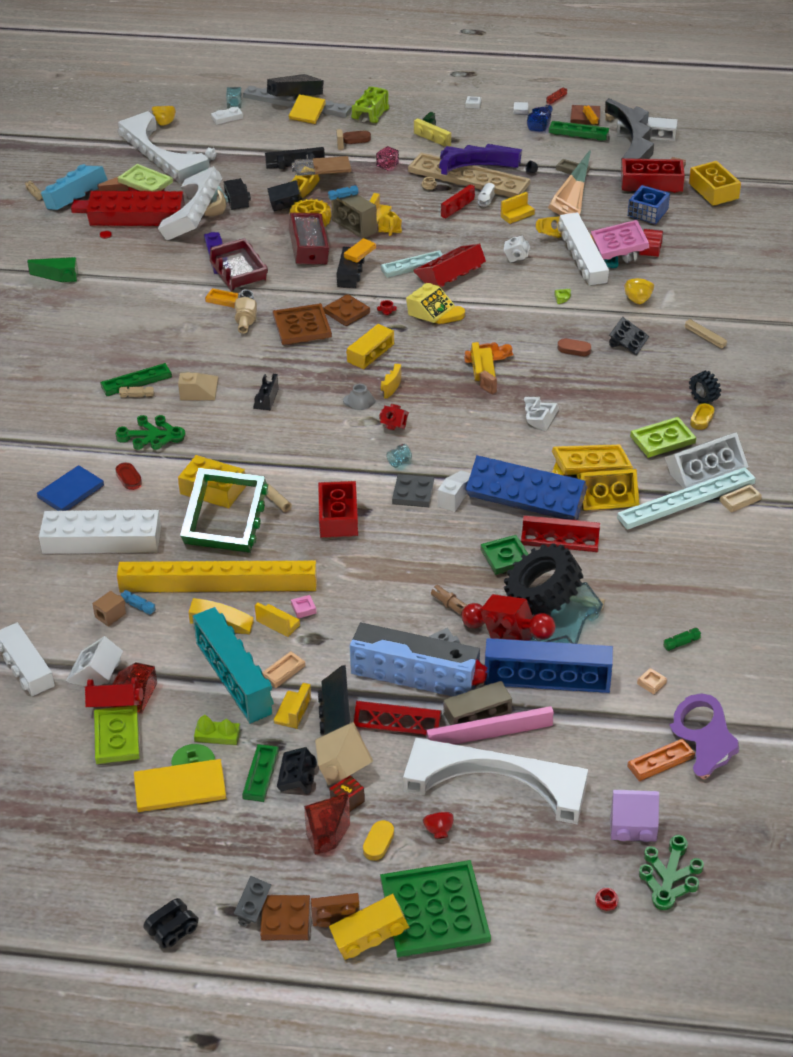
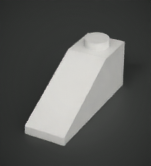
[438,470,471,512]

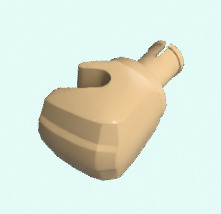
[204,190,226,217]
[235,297,257,333]

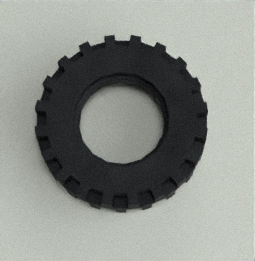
[504,543,584,615]

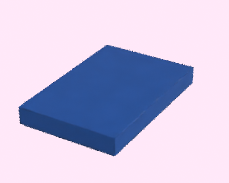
[37,465,104,511]

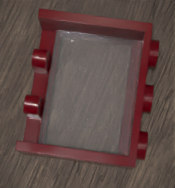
[210,238,268,292]

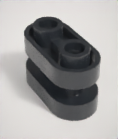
[143,898,199,948]

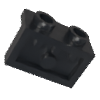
[277,747,317,794]

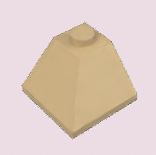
[178,372,218,400]
[315,722,373,786]

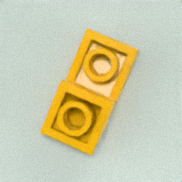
[381,364,401,399]

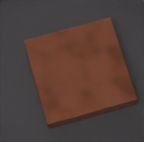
[570,105,600,125]

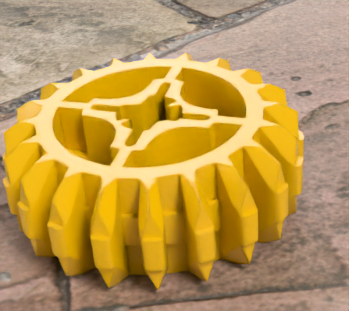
[290,198,332,229]

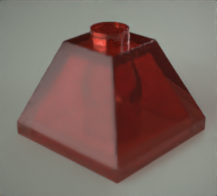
[109,662,157,713]
[304,793,350,855]

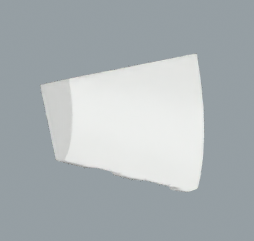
[524,397,559,431]

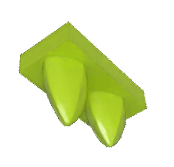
[194,714,240,745]

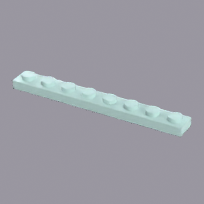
[617,467,756,530]

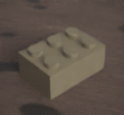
[331,187,377,239]

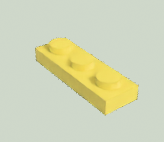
[414,118,451,147]

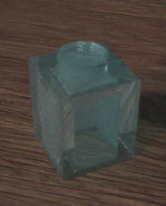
[226,87,242,108]

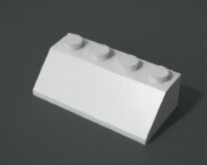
[665,432,748,489]

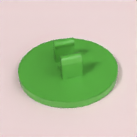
[171,744,215,766]

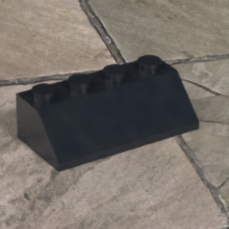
[318,665,350,735]

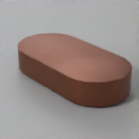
[343,131,371,144]
[558,338,591,356]

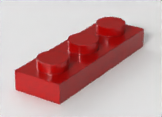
[441,184,475,219]

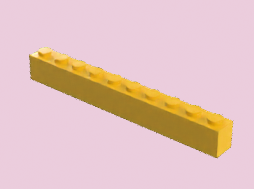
[117,560,317,592]

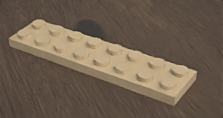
[408,153,530,198]

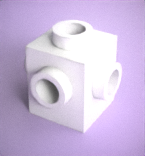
[504,236,530,263]

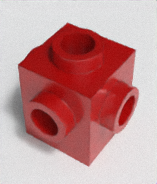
[379,404,409,431]

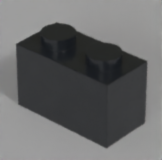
[223,178,251,210]
[267,180,303,212]

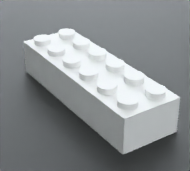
[39,510,161,554]

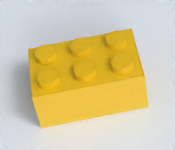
[689,161,741,206]
[178,455,246,509]

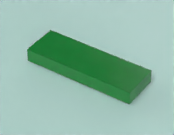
[242,744,279,802]

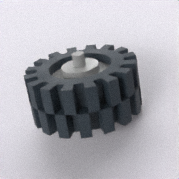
[689,370,721,404]

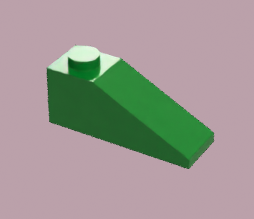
[27,257,78,282]

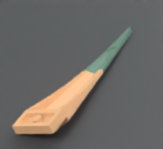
[548,150,591,215]

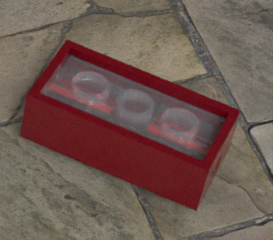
[289,213,329,264]

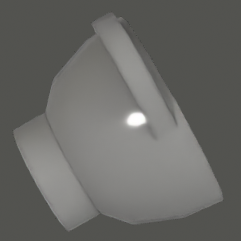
[343,383,376,410]

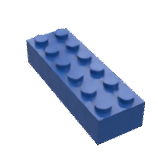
[466,455,587,520]
[484,638,613,693]

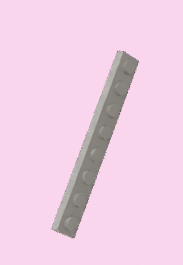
[243,86,352,118]

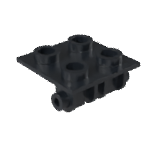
[609,316,649,355]

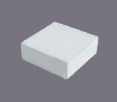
[465,96,481,109]
[514,102,528,114]

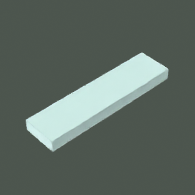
[381,250,443,278]

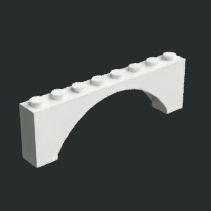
[118,111,210,183]
[403,738,588,824]

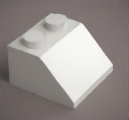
[66,636,123,686]

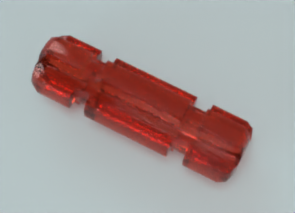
[546,87,568,104]

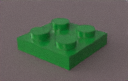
[480,535,528,575]

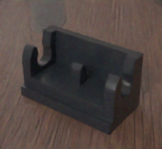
[253,374,279,411]

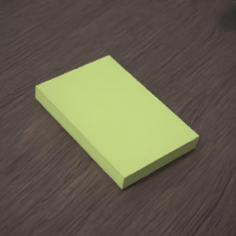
[118,164,173,191]

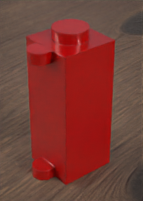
[85,677,143,707]

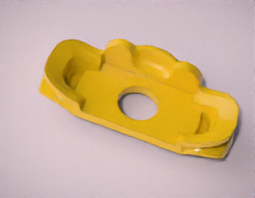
[536,216,562,238]

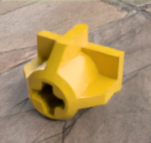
[377,211,402,236]

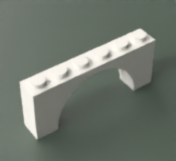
[158,166,222,241]

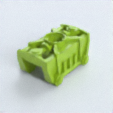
[351,87,389,123]

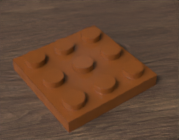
[273,303,332,345]

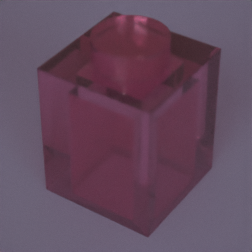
[376,146,399,171]

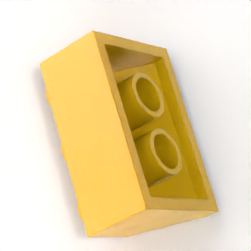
[577,469,639,511]

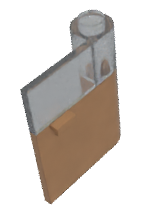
[292,156,351,176]

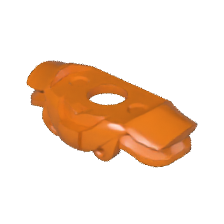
[464,342,514,363]

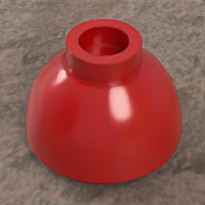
[422,812,454,839]

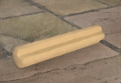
[685,319,727,349]

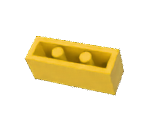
[346,324,394,369]
[329,894,410,960]

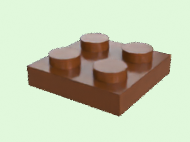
[323,294,370,326]
[311,893,360,928]
[260,895,310,940]

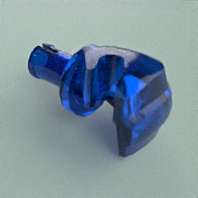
[527,105,553,132]

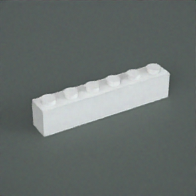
[557,212,609,286]

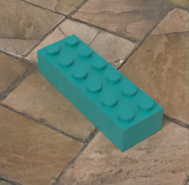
[193,607,274,724]

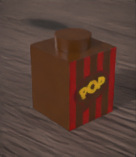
[329,775,365,816]

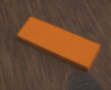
[627,738,695,781]

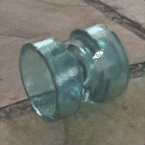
[386,444,412,468]

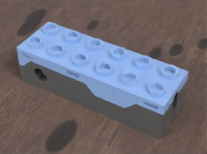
[350,622,488,696]

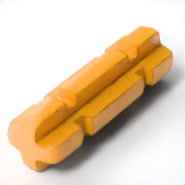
[583,105,599,125]

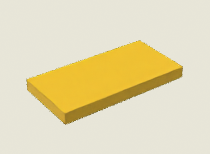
[552,444,633,475]
[134,759,226,812]

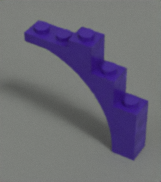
[439,144,522,175]

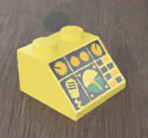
[406,283,455,323]

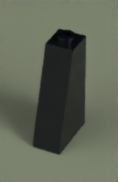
[267,74,324,96]

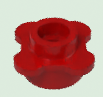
[377,300,397,315]

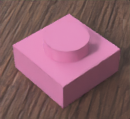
[291,595,317,619]

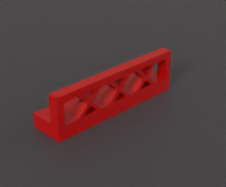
[521,516,600,552]
[354,701,442,735]

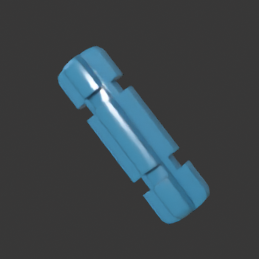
[328,185,359,200]
[121,590,156,614]

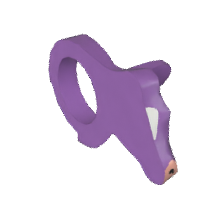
[669,693,739,779]

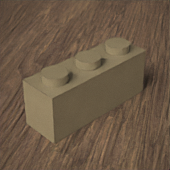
[443,681,512,725]

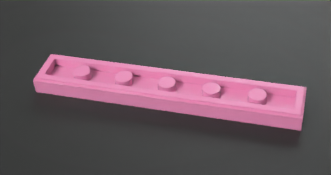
[427,706,554,745]

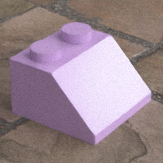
[610,790,659,842]

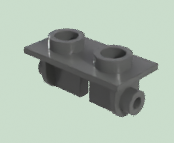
[234,876,272,926]

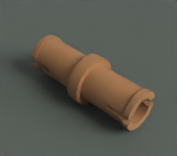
[431,585,467,615]

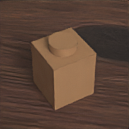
[92,590,126,627]

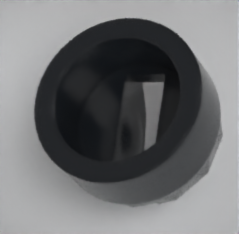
[525,160,539,174]

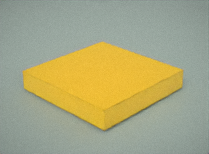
[289,94,326,124]

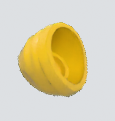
[151,106,176,126]
[624,278,654,304]

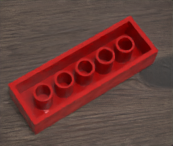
[87,191,185,226]

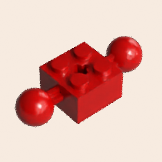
[461,594,556,641]

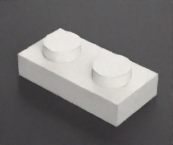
[211,107,243,125]

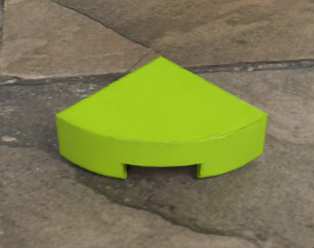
[554,289,571,304]

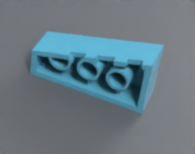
[41,164,108,210]

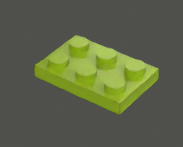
[630,417,696,458]
[94,705,140,764]

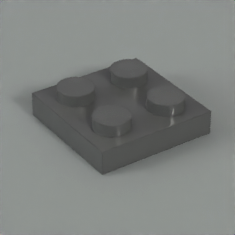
[392,474,434,508]

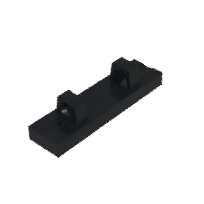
[265,147,325,169]

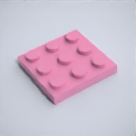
[591,220,649,259]

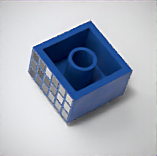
[627,185,670,224]

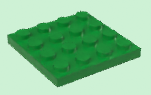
[380,860,491,957]

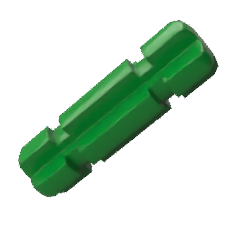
[663,627,701,651]

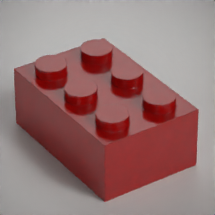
[318,481,358,538]

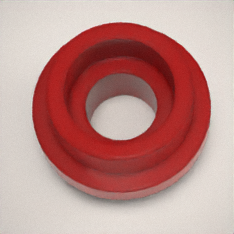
[595,888,619,911]

